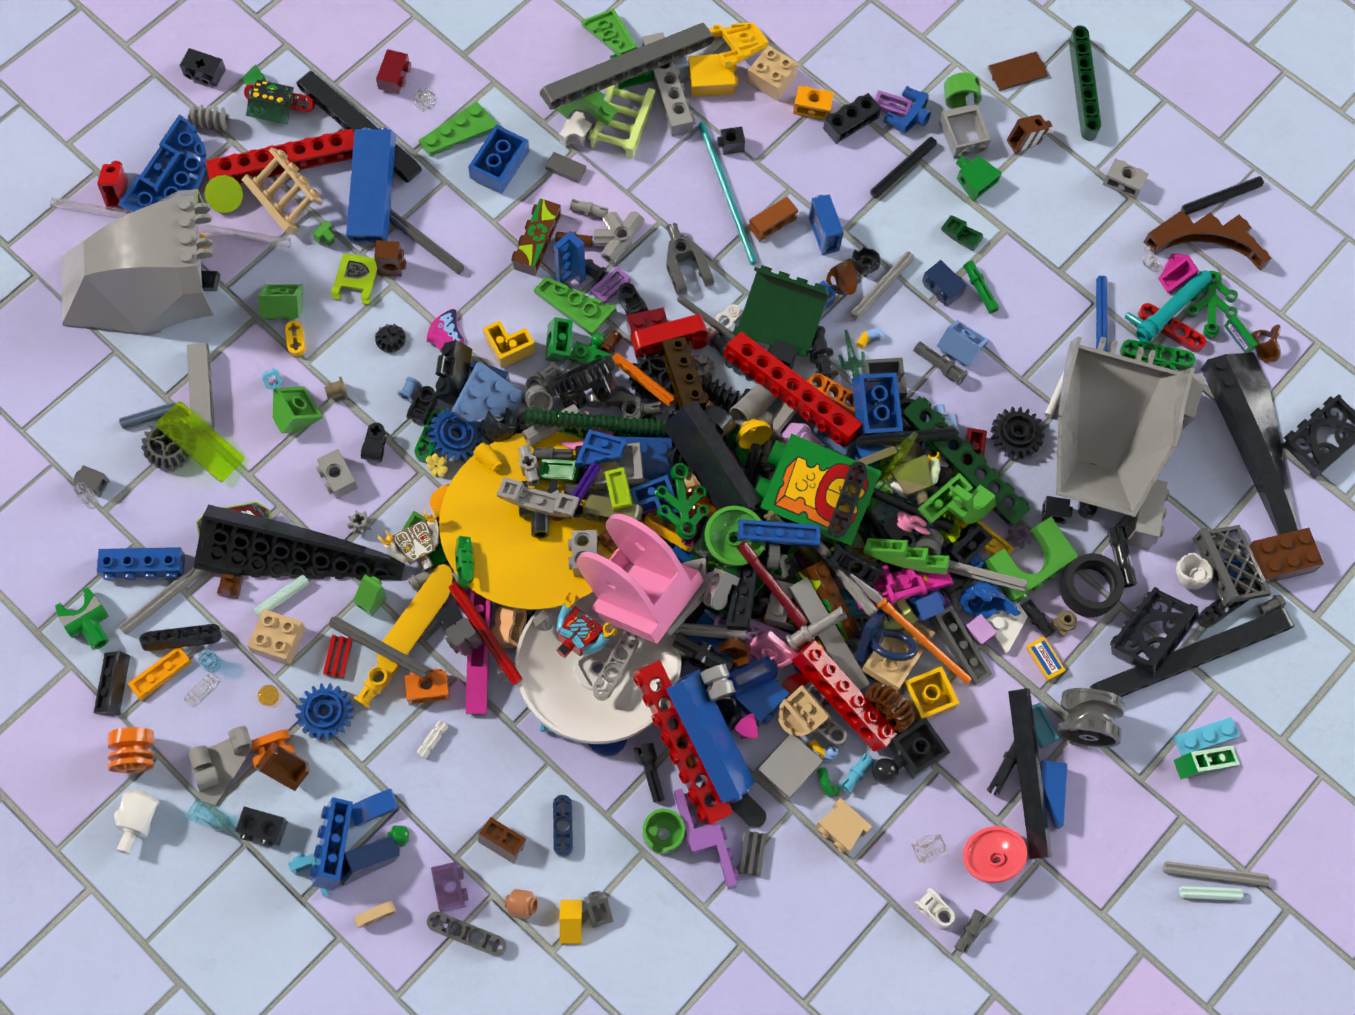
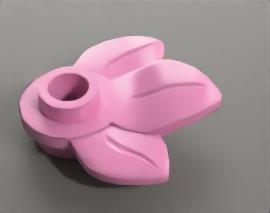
[897,512,930,535]

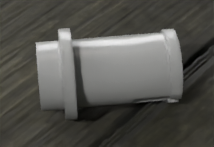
[408,568,432,590]

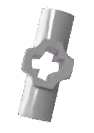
[518,445,540,486]

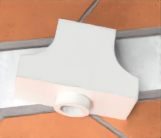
[559,110,593,147]

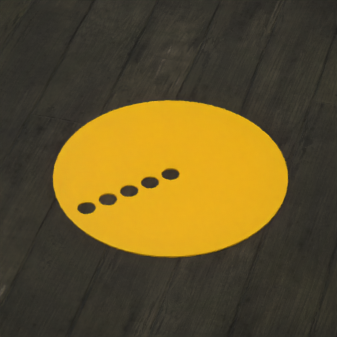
[439,432,635,610]

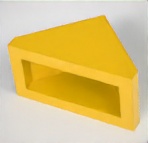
[560,900,582,944]

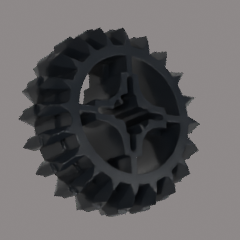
[629,352,674,403]

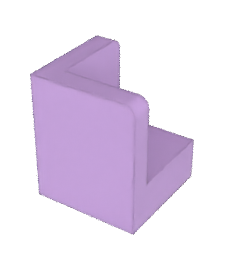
[965,614,997,645]

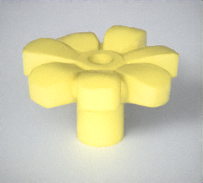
[426,454,448,477]

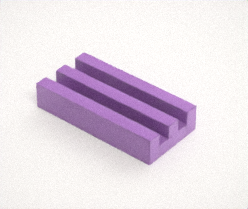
[875,90,912,118]
[590,266,631,303]

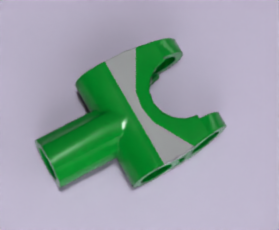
[55,587,109,650]

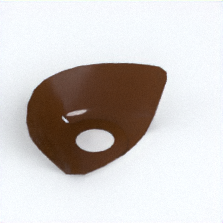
[826,259,857,295]

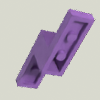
[674,788,739,889]

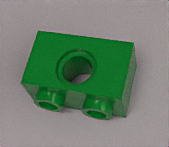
[545,317,573,363]

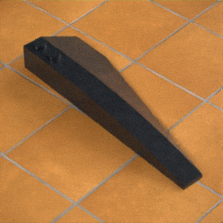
[1201,352,1298,535]
[193,504,405,580]

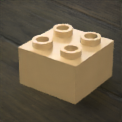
[747,45,798,100]
[247,609,306,666]

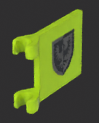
[331,253,378,305]

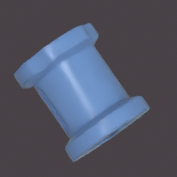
[397,377,422,402]

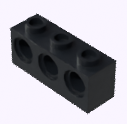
[823,93,882,144]

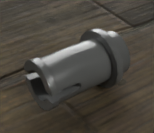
[1258,595,1286,616]

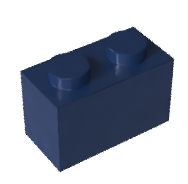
[922,260,967,307]

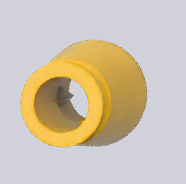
[473,442,502,472]

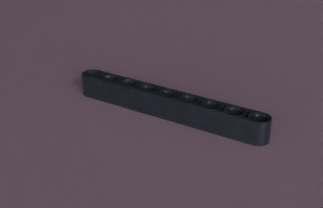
[296,71,422,183]

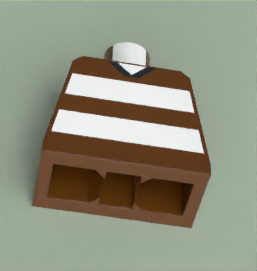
[1006,114,1053,154]

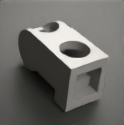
[703,568,740,610]

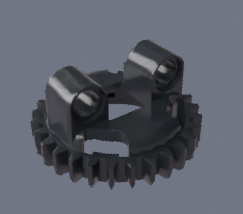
[547,356,618,410]

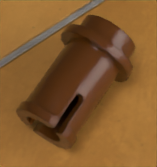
[600,330,622,354]

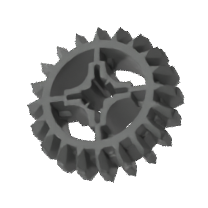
[141,418,196,470]

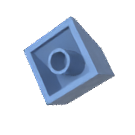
[937,320,989,367]

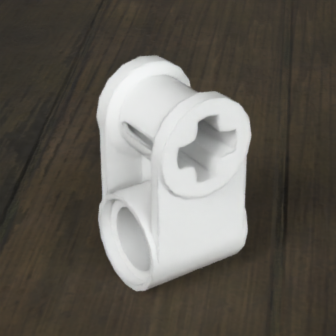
[914,888,955,930]

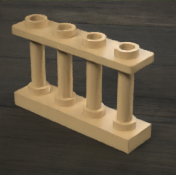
[242,148,323,235]

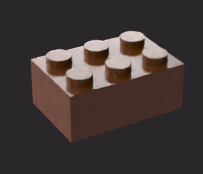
[1249,528,1324,583]

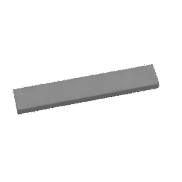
[788,577,870,690]

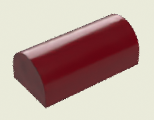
[963,427,987,465]

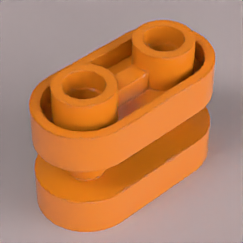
[250,730,295,769]

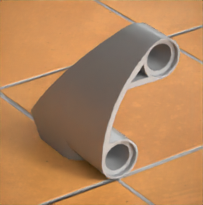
[188,726,252,806]

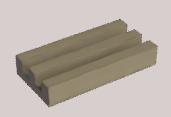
[856,446,897,465]

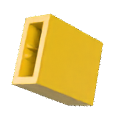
[688,54,738,97]

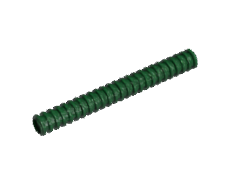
[525,407,670,438]

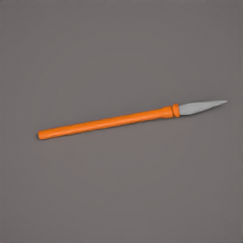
[850,574,971,684]

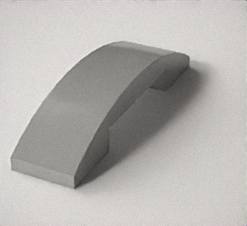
[496,477,580,517]

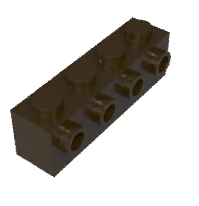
[660,336,709,411]

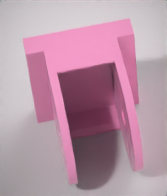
[576,514,704,644]

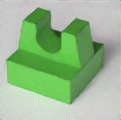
[313,220,335,246]

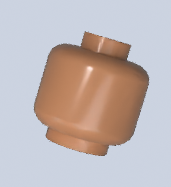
[504,889,538,919]

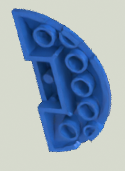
[118,114,207,212]

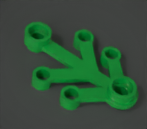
[1186,271,1238,339]
[655,463,709,540]

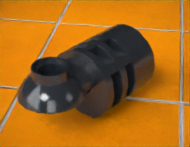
[667,405,736,475]

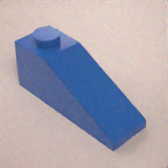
[1040,760,1067,829]

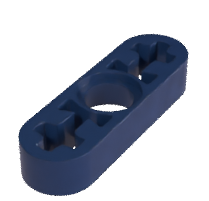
[553,795,573,858]

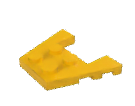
[708,22,768,69]

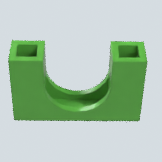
[983,517,1079,602]

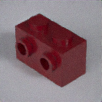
[376,49,411,94]

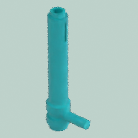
[1125,270,1212,343]

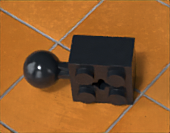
[872,718,950,785]

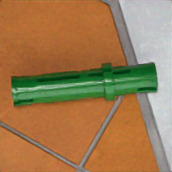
[963,260,1000,314]

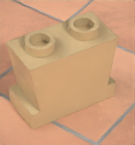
[816,798,872,855]

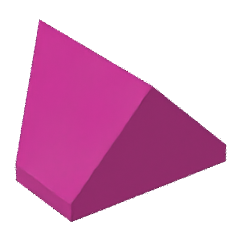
[1158,253,1199,293]

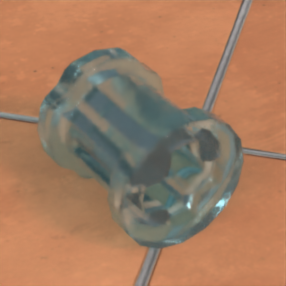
[198,649,221,672]

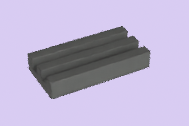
[739,830,767,877]

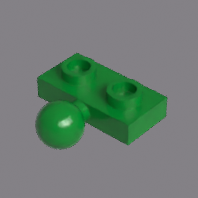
[569,333,612,365]

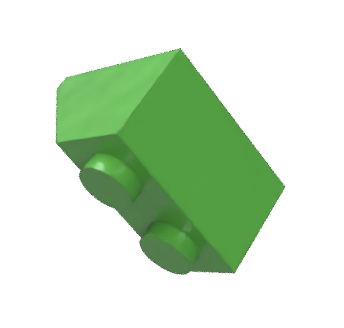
[258,284,303,320]

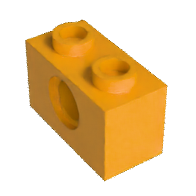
[793,86,834,120]

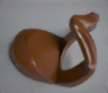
[1252,324,1281,362]

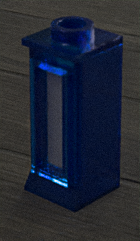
[728,654,779,699]

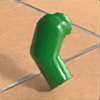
[817,768,840,798]

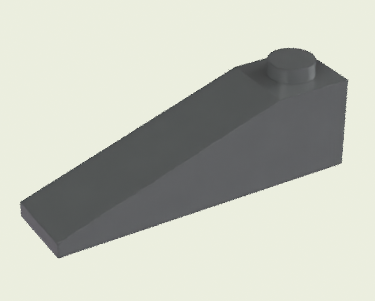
[928,605,992,685]

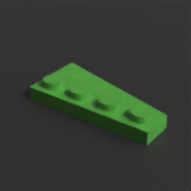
[581,8,638,56]
[418,101,498,157]
[534,277,616,336]

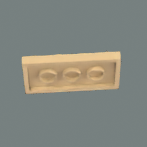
[862,612,935,690]

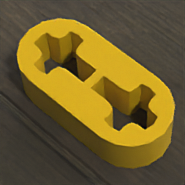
[285,320,306,357]

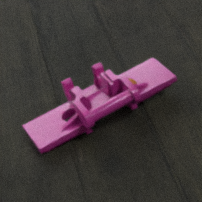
[856,565,953,611]

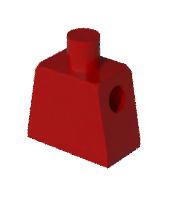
[97,160,128,208]

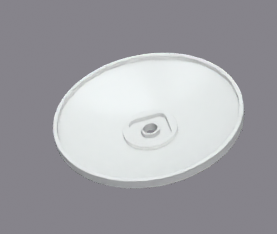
[515,592,681,744]

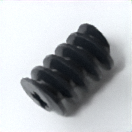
[702,375,740,412]

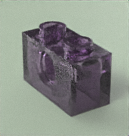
[431,862,469,913]

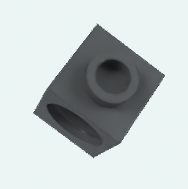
[73,465,110,498]

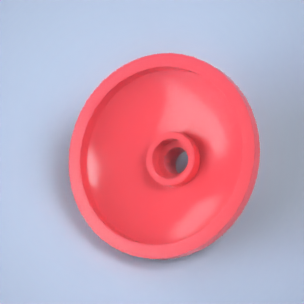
[963,826,1028,883]

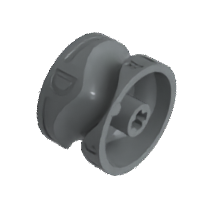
[1057,688,1125,747]

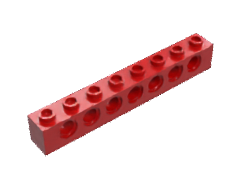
[206,129,354,184]
[723,331,863,448]
[633,660,733,825]

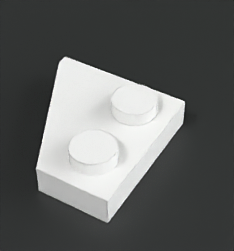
[986,601,1028,654]

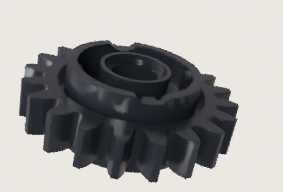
[990,407,1045,459]

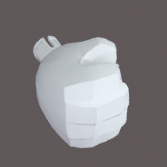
[114,789,159,855]

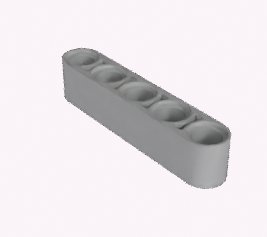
[187,342,215,433]

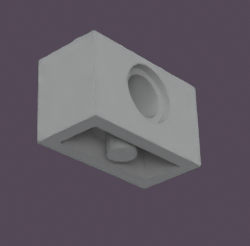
[1102,158,1149,200]
[316,449,358,499]

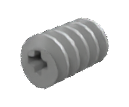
[188,104,230,132]

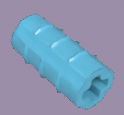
[262,369,282,390]

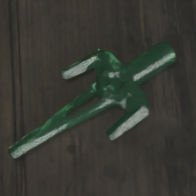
[839,330,866,378]

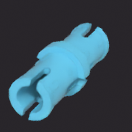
[840,753,875,794]

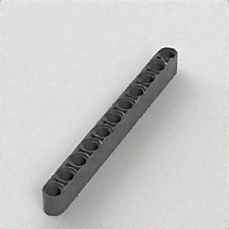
[539,23,715,110]

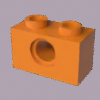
[405,669,450,705]

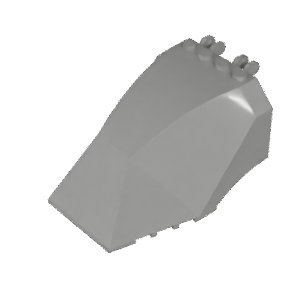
[61,189,214,334]
[1056,337,1195,517]

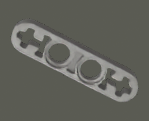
[593,630,641,701]

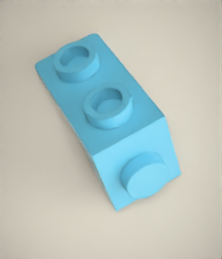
[288,853,330,898]

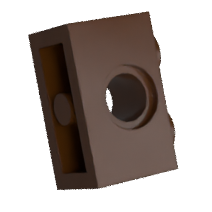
[374,240,406,277]

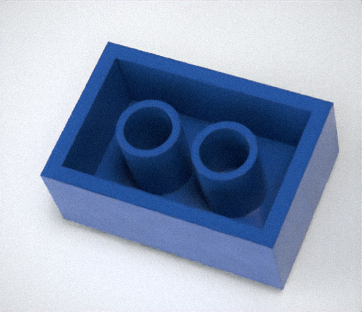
[468,125,529,194]
[852,373,903,437]

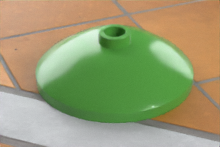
[705,506,766,566]

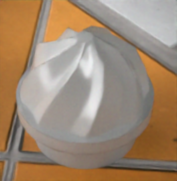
[532,610,553,631]

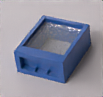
[808,194,844,255]

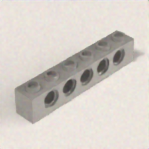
[642,32,695,136]

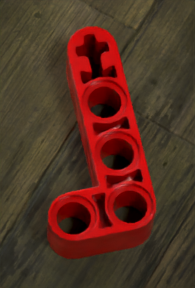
[631,314,709,355]

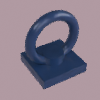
[855,608,918,663]

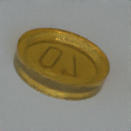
[258,685,279,706]

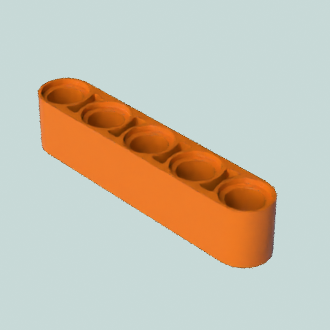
[806,373,856,418]

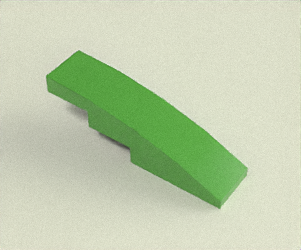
[864,538,950,574]

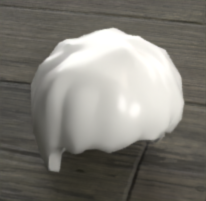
[1175,553,1214,590]

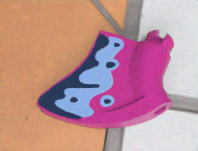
[426,309,464,352]

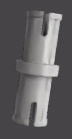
[570,199,609,219]

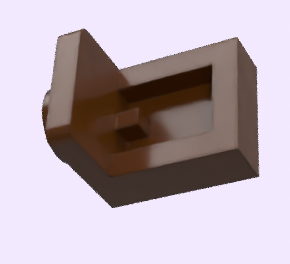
[718,638,751,668]

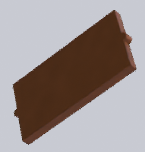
[988,51,1048,91]

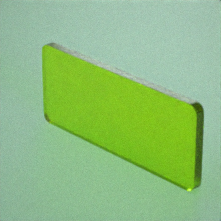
[156,401,244,482]
[877,432,918,483]

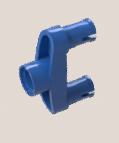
[883,86,931,134]

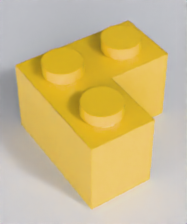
[483,320,536,369]

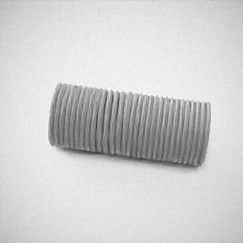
[730,384,778,427]

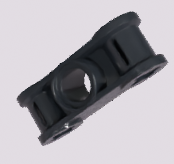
[825,542,886,589]

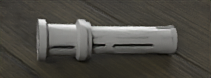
[786,607,847,652]

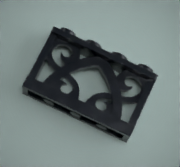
[1281,394,1355,479]
[1110,587,1199,677]

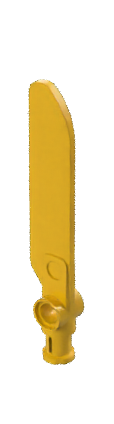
[353,564,453,709]

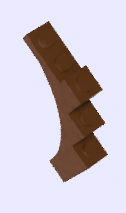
[1144,210,1271,270]

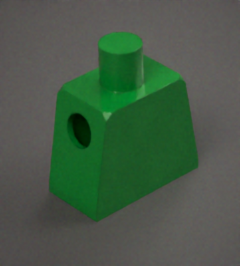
[956,156,1002,202]

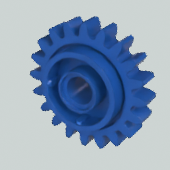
[428,408,482,462]
[295,683,354,741]

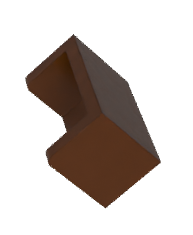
[258,742,310,791]

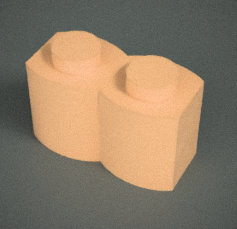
[492,605,527,648]

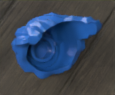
[959,582,1021,619]

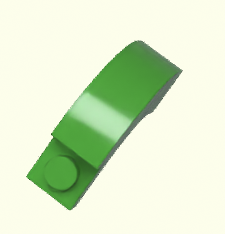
[555,91,618,126]
[947,484,996,524]

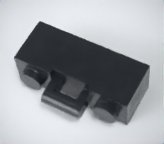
[435,340,472,405]

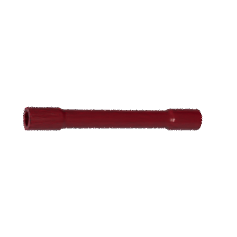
[737,541,808,628]

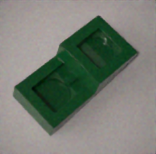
[941,215,983,251]

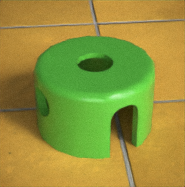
[944,72,982,109]
[642,808,685,855]

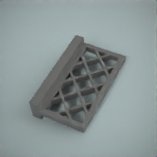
[1193,525,1271,607]

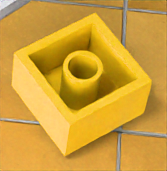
[901,666,960,723]

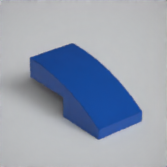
[351,789,399,826]

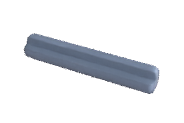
[119,402,178,429]

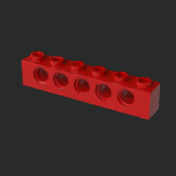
[791,641,898,752]

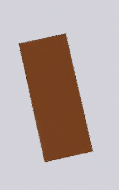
[749,196,798,242]

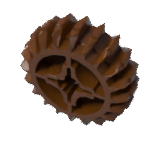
[864,682,915,734]

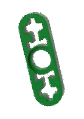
[414,409,444,462]

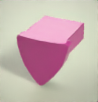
[733,713,758,739]

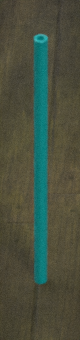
[698,122,757,265]

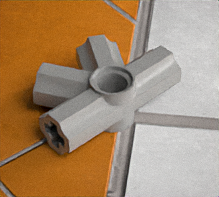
[594,211,645,264]

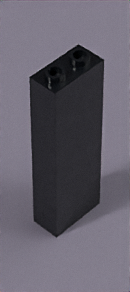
[663,401,762,512]

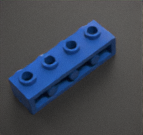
[97,547,185,581]
[310,797,353,890]

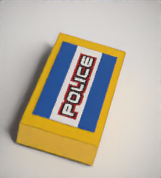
[1026,636,1066,681]

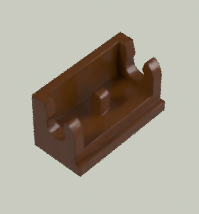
[478,817,526,864]

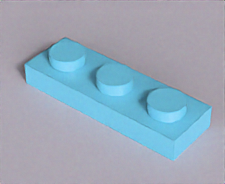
[1173,717,1240,756]

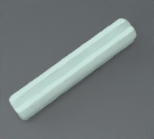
[254,575,309,617]
[1179,886,1243,901]

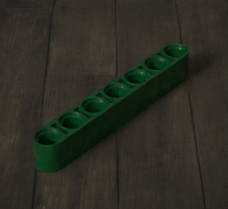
[1069,25,1101,141]

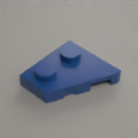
[575,429,627,467]

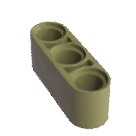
[582,495,643,524]

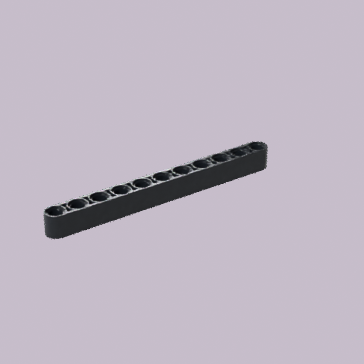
[1090,608,1295,697]

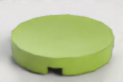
[205,175,243,213]

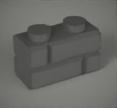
[445,617,483,656]

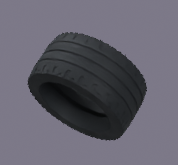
[1060,553,1124,617]

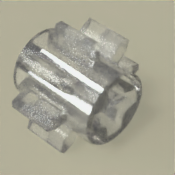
[414,88,437,112]

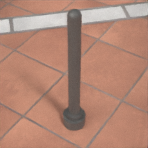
[677,296,736,340]

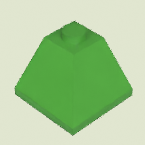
[272,386,323,434]

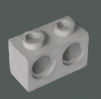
[568,530,598,577]

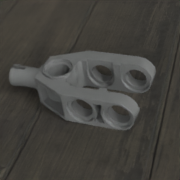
[666,223,714,296]
[587,391,663,433]

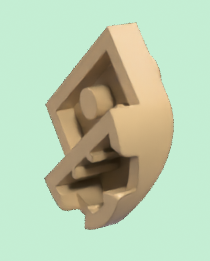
[778,685,831,736]

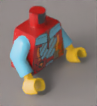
[556,592,618,658]

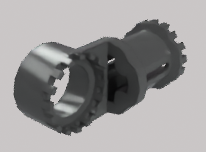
[526,361,563,391]

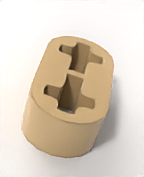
[354,901,396,928]

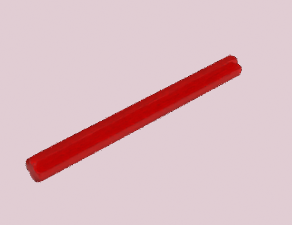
[449,582,523,685]

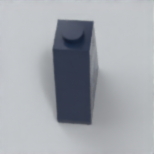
[340,836,400,886]

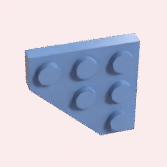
[451,362,525,422]

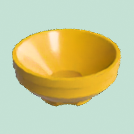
[737,419,772,449]

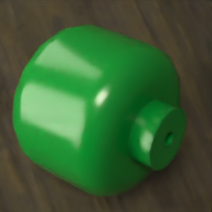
[387,825,409,847]

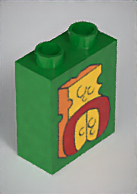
[755,433,882,548]

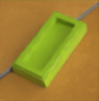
[604,467,633,511]

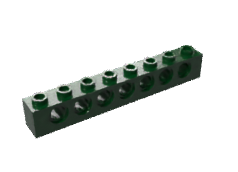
[901,396,1031,527]

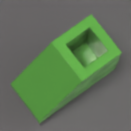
[353,575,387,617]

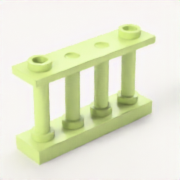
[588,84,655,159]

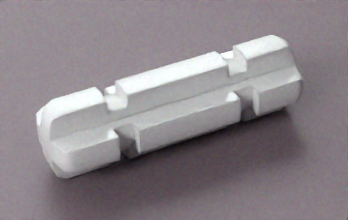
[417,720,448,759]

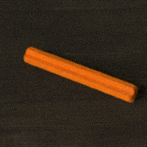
[612,353,675,406]

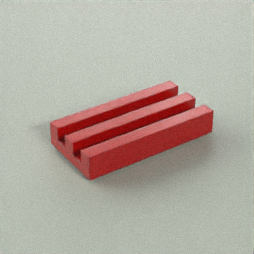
[323,635,353,679]

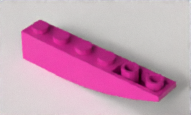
[466,588,492,715]

